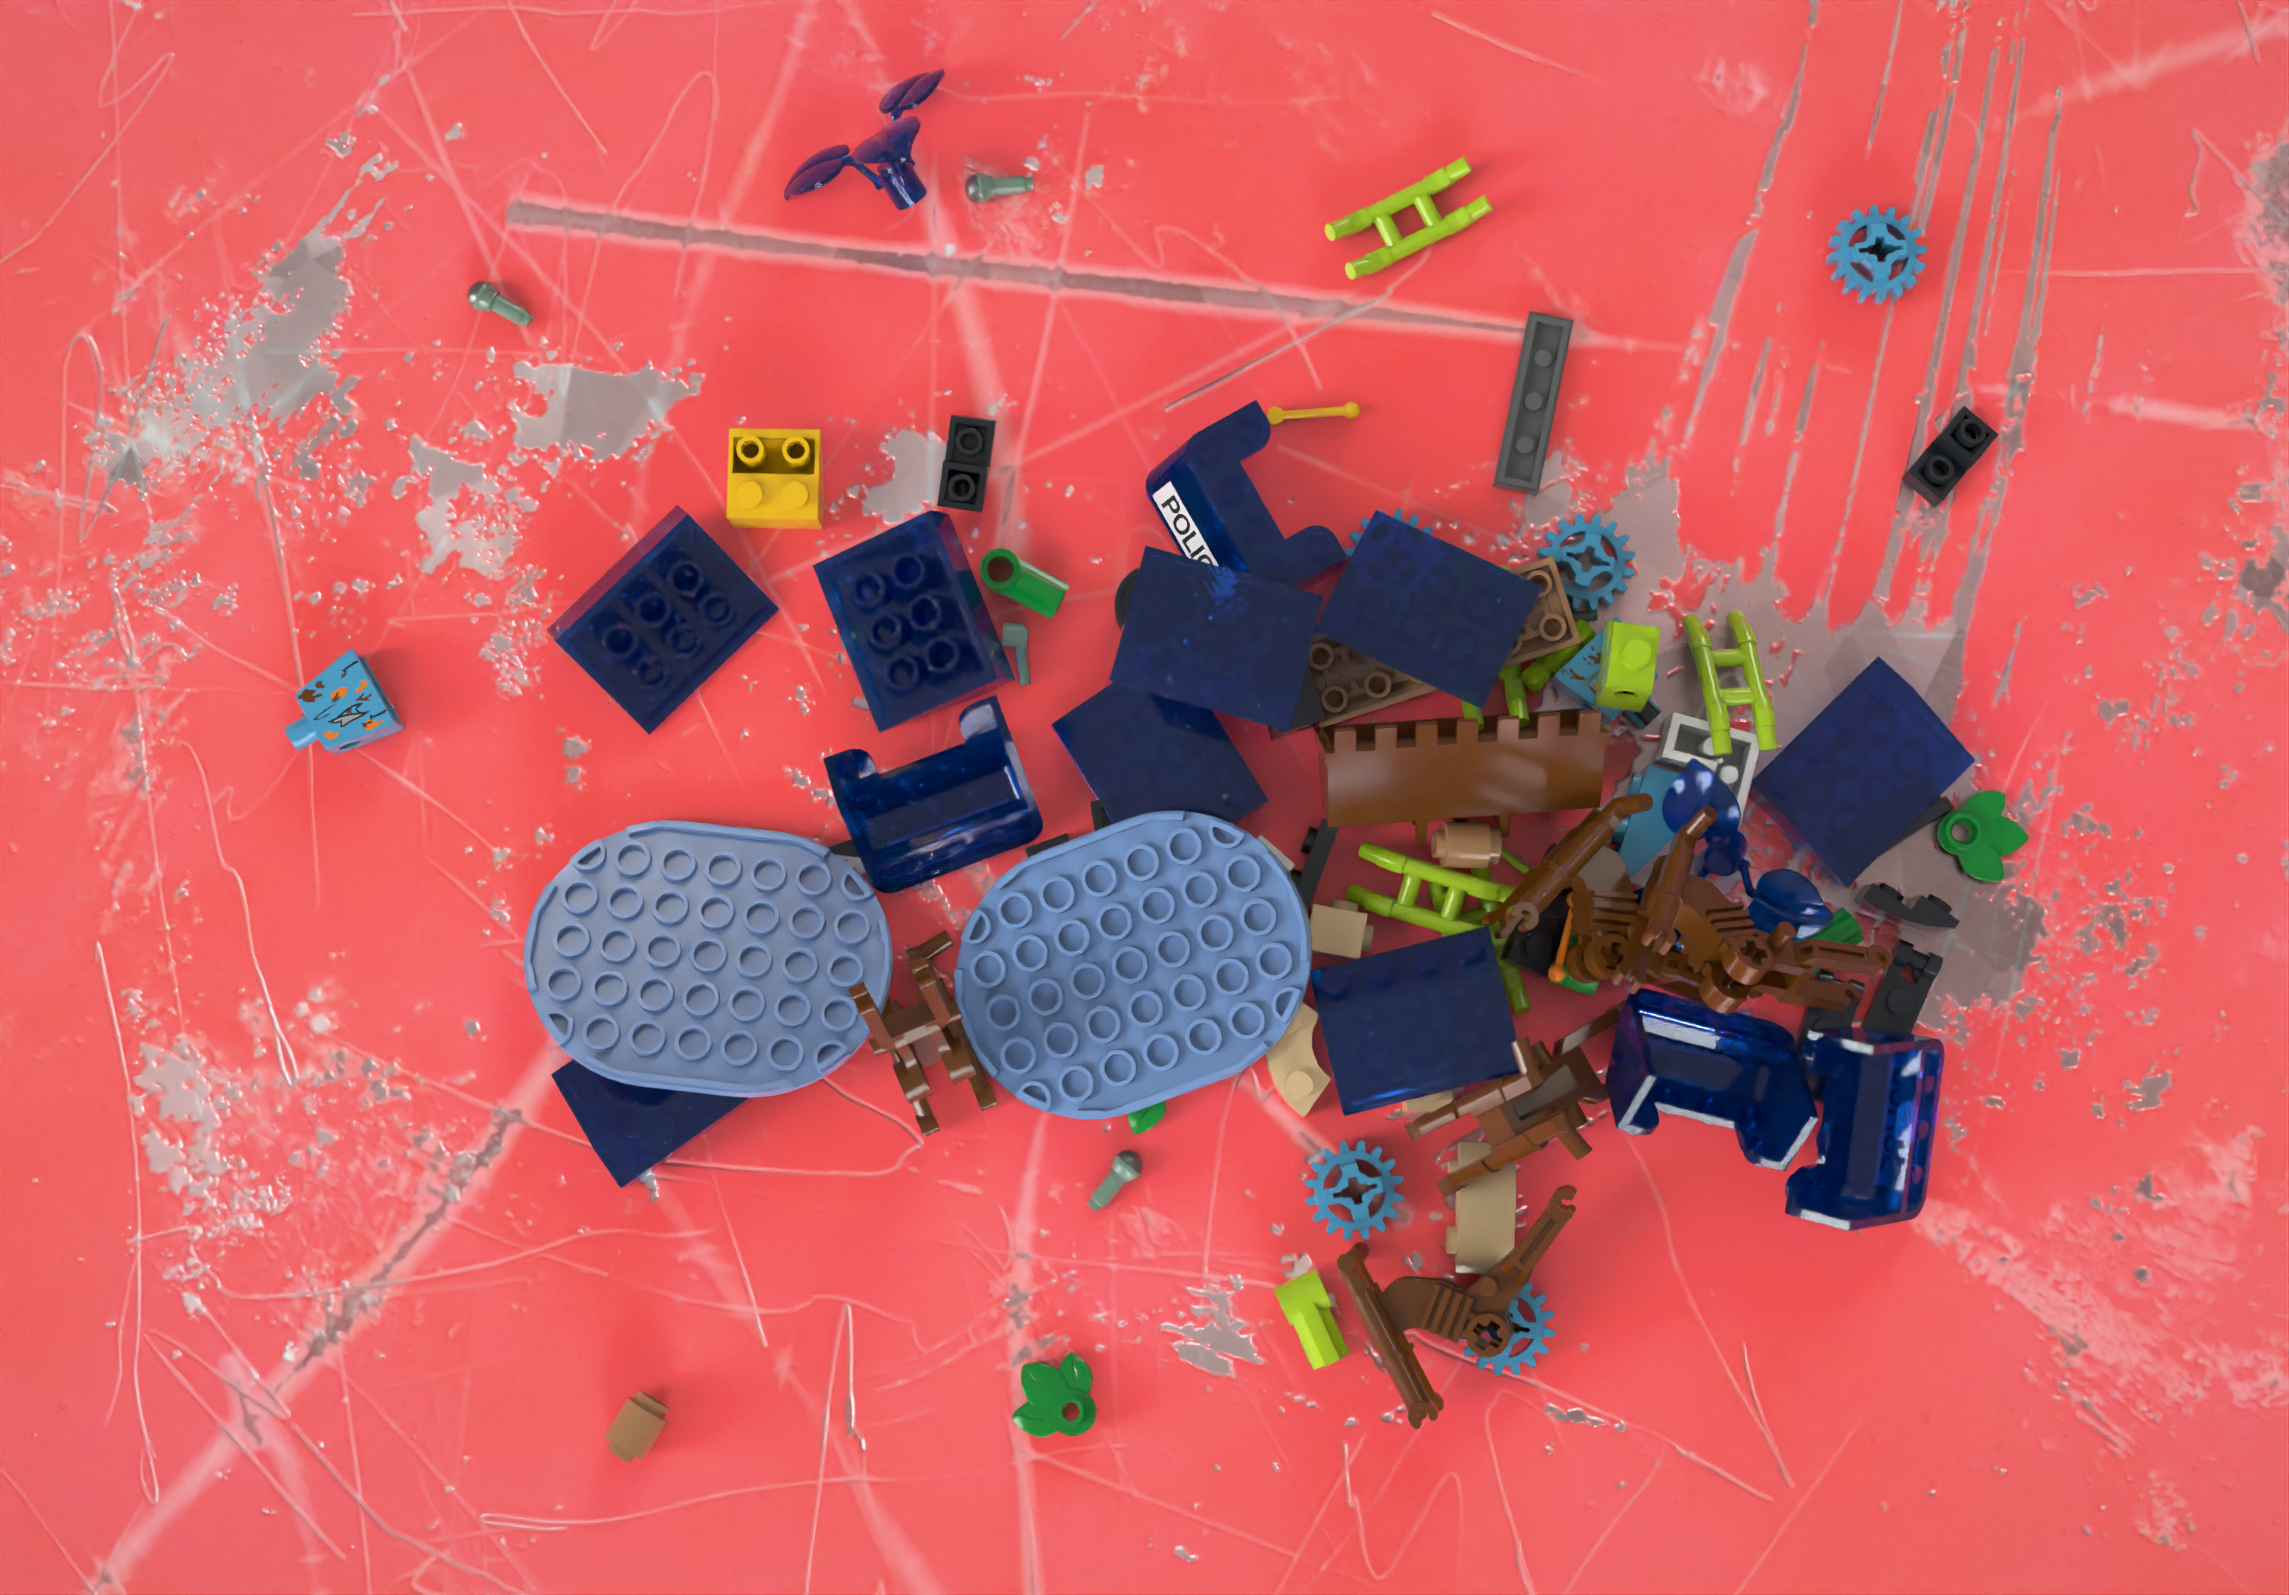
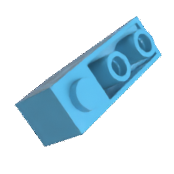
[1611,764,1701,878]

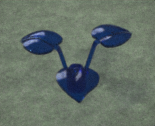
[784,68,946,210]
[1633,758,1834,952]

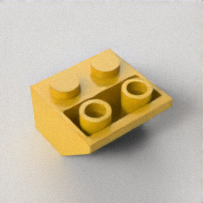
[726,428,824,529]

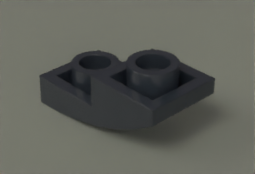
[1901,406,1999,508]
[937,414,997,513]
[1853,882,1960,931]

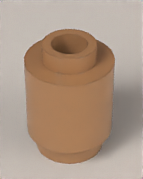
[1431,821,1502,869]
[604,1390,670,1463]

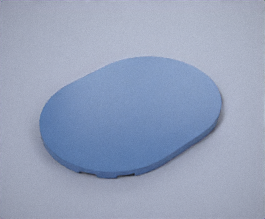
[954,811,1312,1119]
[524,820,893,1098]

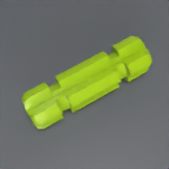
[1520,619,1596,692]

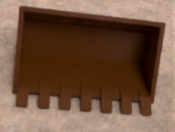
[1314,708,1609,844]

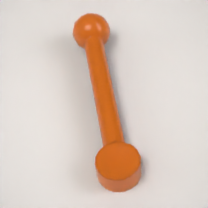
[1548,891,1574,982]

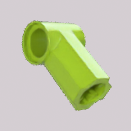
[1273,1269,1350,1370]

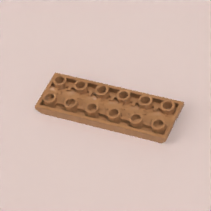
[1301,556,1582,728]

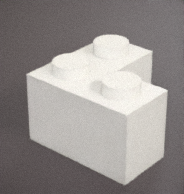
[1654,712,1759,830]

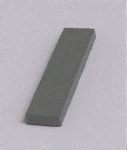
[1492,311,1574,496]

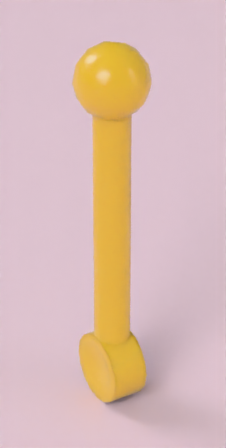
[1267,401,1361,426]

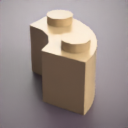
[1264,1002,1331,1117]
[1446,1141,1516,1274]

